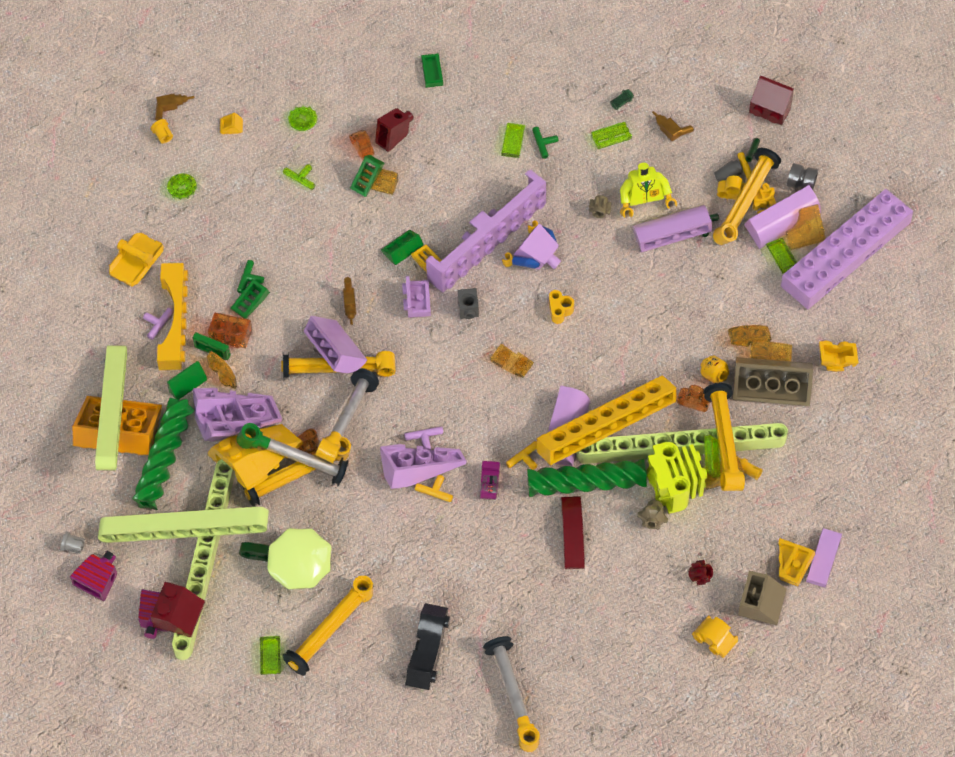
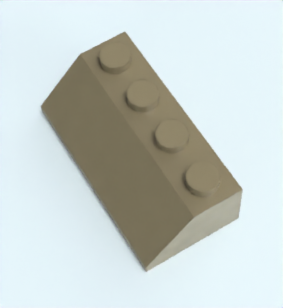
[733,357,813,406]

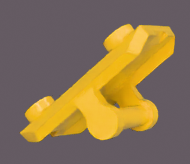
[109,233,164,287]

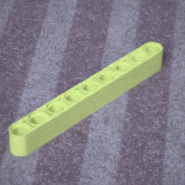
[95,345,127,470]
[98,507,269,543]

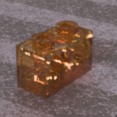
[208,312,252,349]

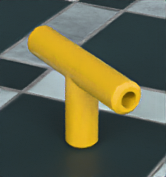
[506,441,537,470]
[415,475,453,502]

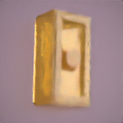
[358,166,398,195]

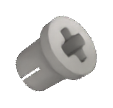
[60,531,85,554]

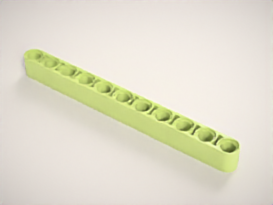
[576,423,788,464]
[172,459,235,660]

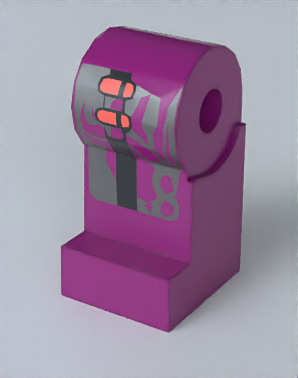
[480,461,500,500]

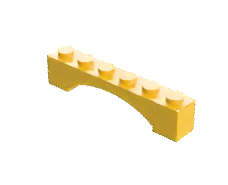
[157,263,189,370]

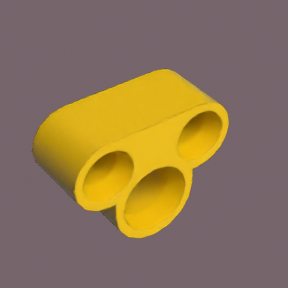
[717,176,745,200]
[549,290,574,324]

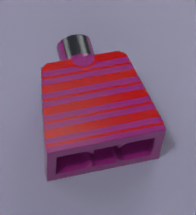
[70,551,117,602]
[138,589,166,639]

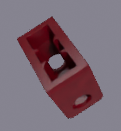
[375,108,414,152]

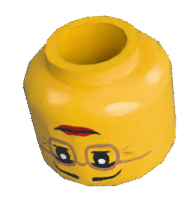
[701,355,729,383]

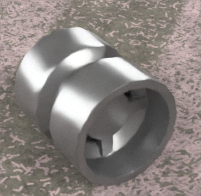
[787,163,818,190]

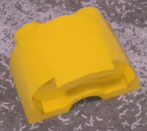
[819,340,859,372]
[692,615,738,658]

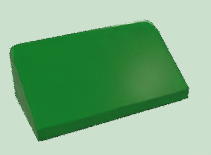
[381,230,424,265]
[167,361,207,400]

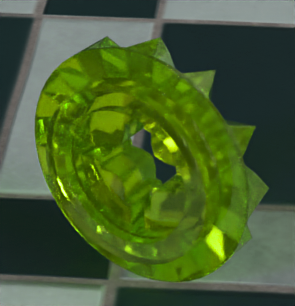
[288,105,317,131]
[167,173,197,200]

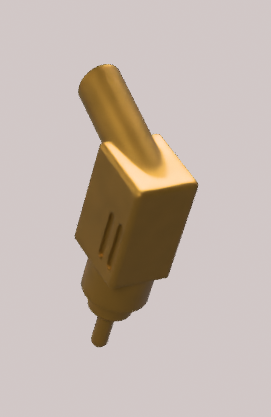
[155,93,195,121]
[652,111,694,141]
[343,277,356,325]

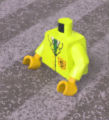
[620,163,677,217]

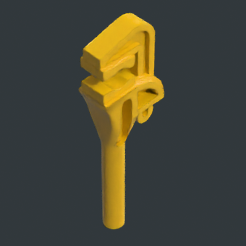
[737,152,776,214]

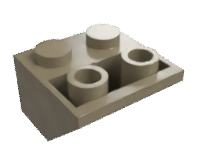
[738,570,787,626]

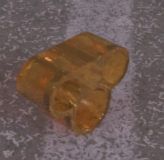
[349,130,375,160]
[676,385,710,412]
[298,429,319,454]

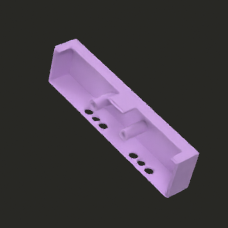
[426,170,546,293]
[781,189,913,310]

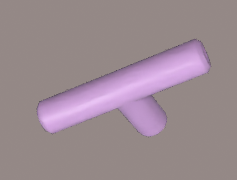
[143,308,174,339]
[404,426,443,450]

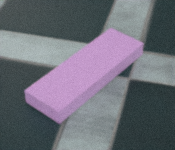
[806,528,842,588]

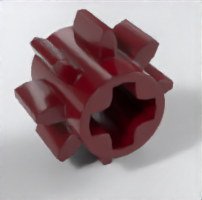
[688,560,713,586]

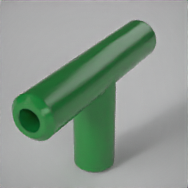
[532,126,559,159]
[237,260,264,294]

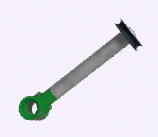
[236,423,349,487]

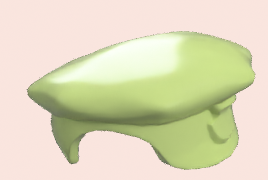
[267,528,332,589]

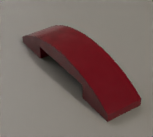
[561,496,585,569]

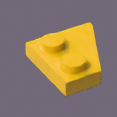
[779,538,815,586]

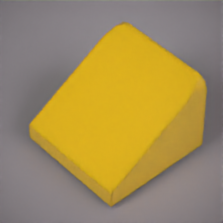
[220,112,243,134]

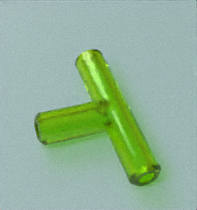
[283,164,315,190]

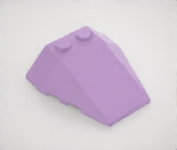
[193,388,282,441]

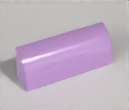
[744,185,821,249]
[632,205,712,253]
[303,316,367,373]
[542,386,590,467]

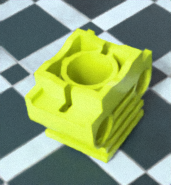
[647,442,707,514]

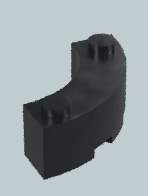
[405,603,451,690]

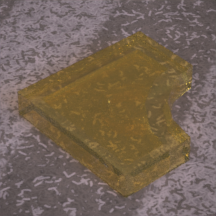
[786,204,826,250]

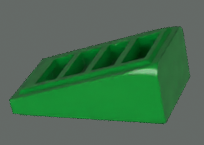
[350,155,385,197]
[230,279,270,320]

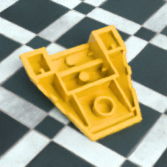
[207,424,303,490]

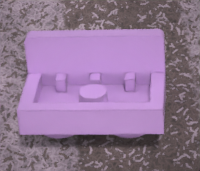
[402,276,431,318]

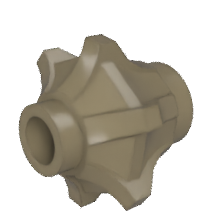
[637,500,668,530]

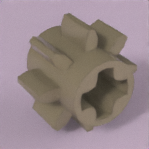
[589,195,612,218]

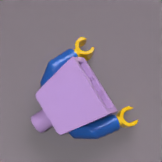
[502,220,561,269]

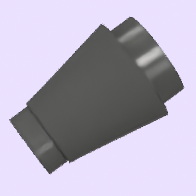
[714,160,743,182]

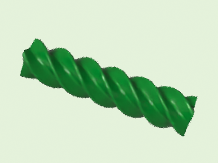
[132,398,194,510]
[527,459,647,497]

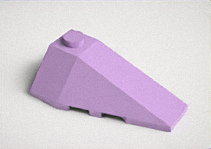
[380,444,467,489]

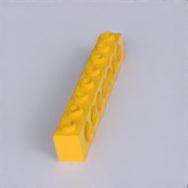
[537,375,676,466]

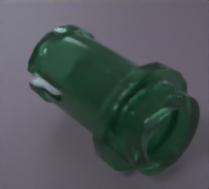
[610,89,634,110]

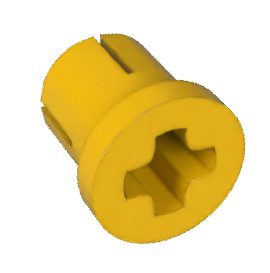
[150,119,173,144]

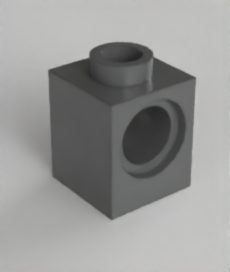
[458,288,479,319]

